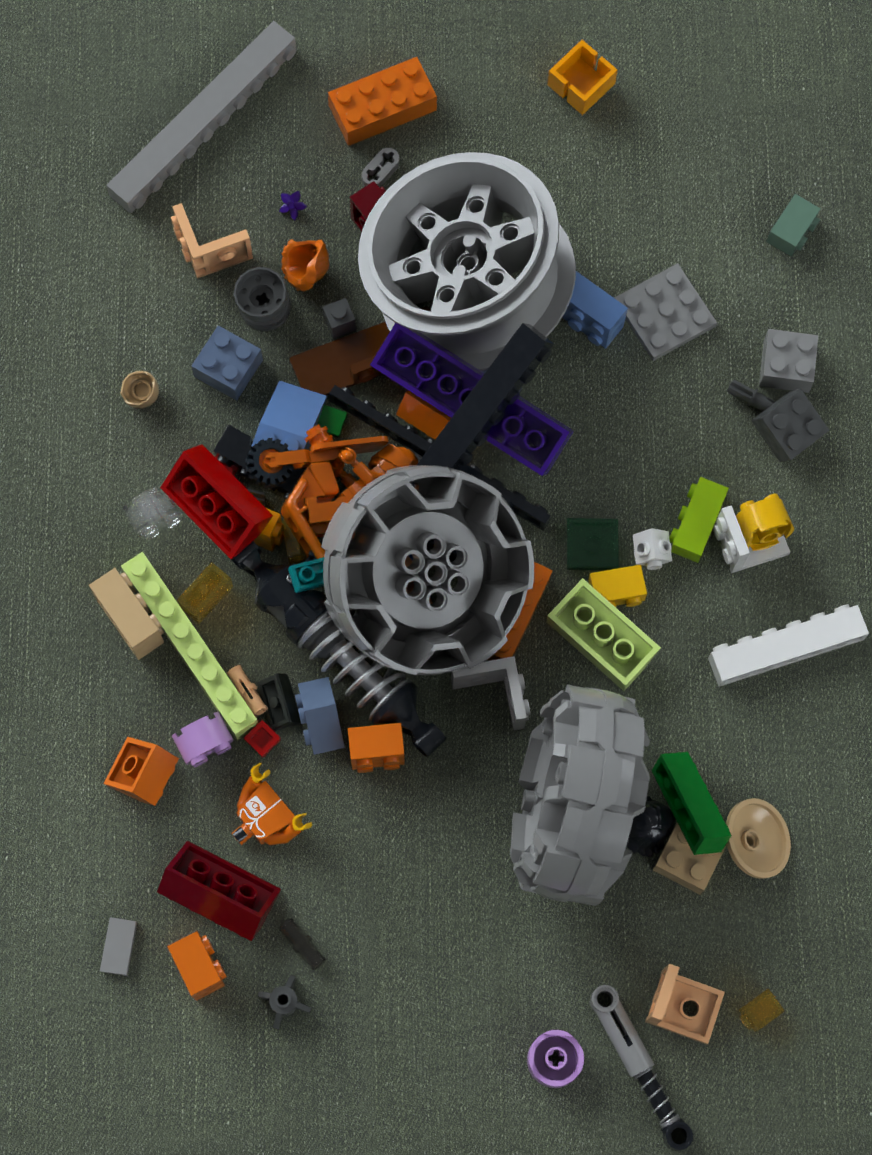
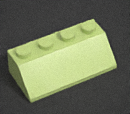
[547,578,661,691]

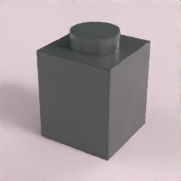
[323,298,356,339]

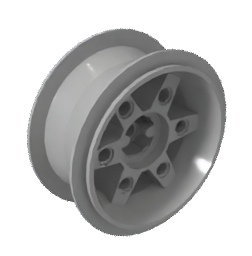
[358,152,576,371]

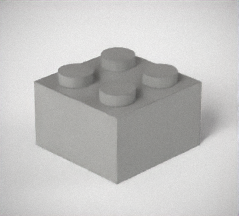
[759,329,818,393]

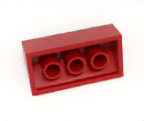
[160,444,273,559]

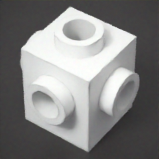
[633,528,672,570]

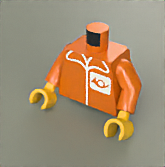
[232,763,312,845]

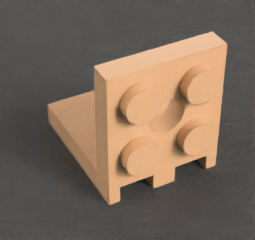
[170,203,253,278]
[645,964,725,1045]

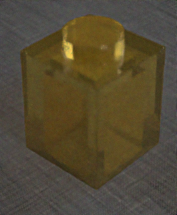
[739,988,785,1032]

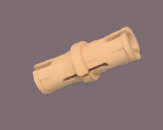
[227,665,268,717]

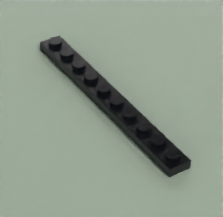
[329,385,551,531]

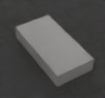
[100,917,137,976]

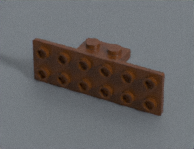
[290,306,430,396]

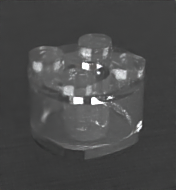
[123,486,183,540]

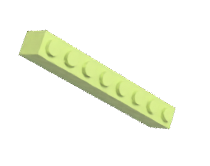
[121,552,258,741]

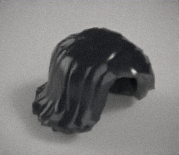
[626,796,676,857]

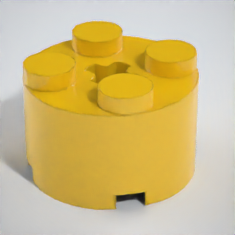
[736,494,794,551]

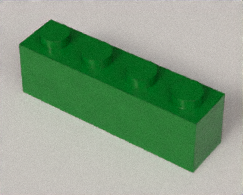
[651,752,732,855]

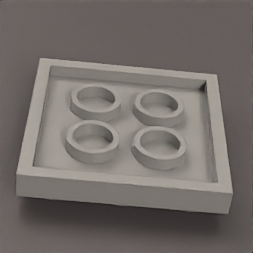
[615,263,717,361]

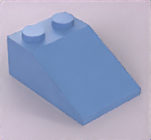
[251,381,327,451]

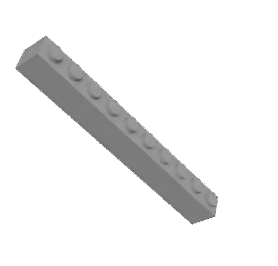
[106,21,296,214]

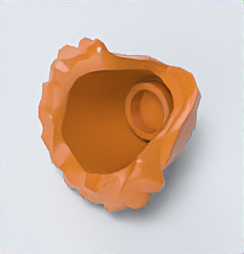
[281,239,330,292]

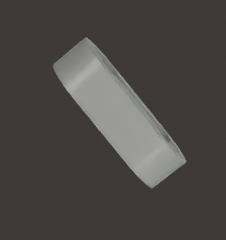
[362,148,399,188]

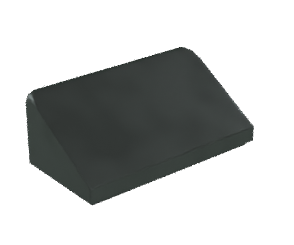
[257,673,301,731]

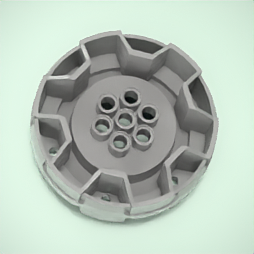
[321,465,534,675]
[510,685,650,906]

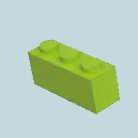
[670,477,729,563]

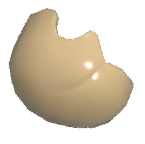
[120,371,159,409]

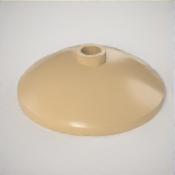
[726,798,791,879]

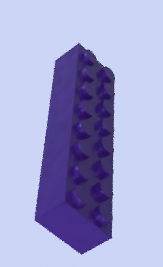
[370,323,574,476]

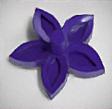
[279,191,307,220]

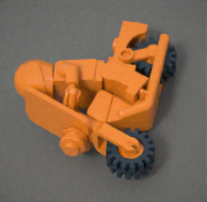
[245,424,419,587]

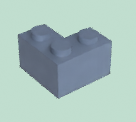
[295,677,345,755]

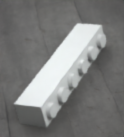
[708,604,869,687]

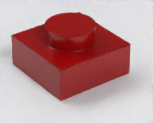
[243,720,281,758]

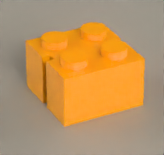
[547,40,618,115]

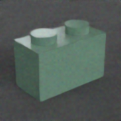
[766,194,821,257]

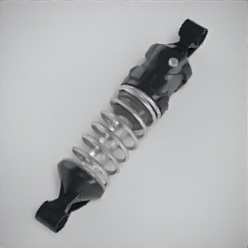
[231,541,447,758]

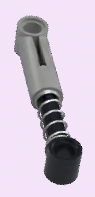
[590,985,693,1151]

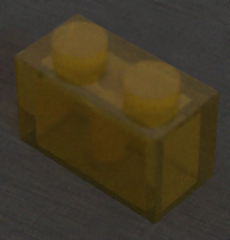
[177,562,233,624]

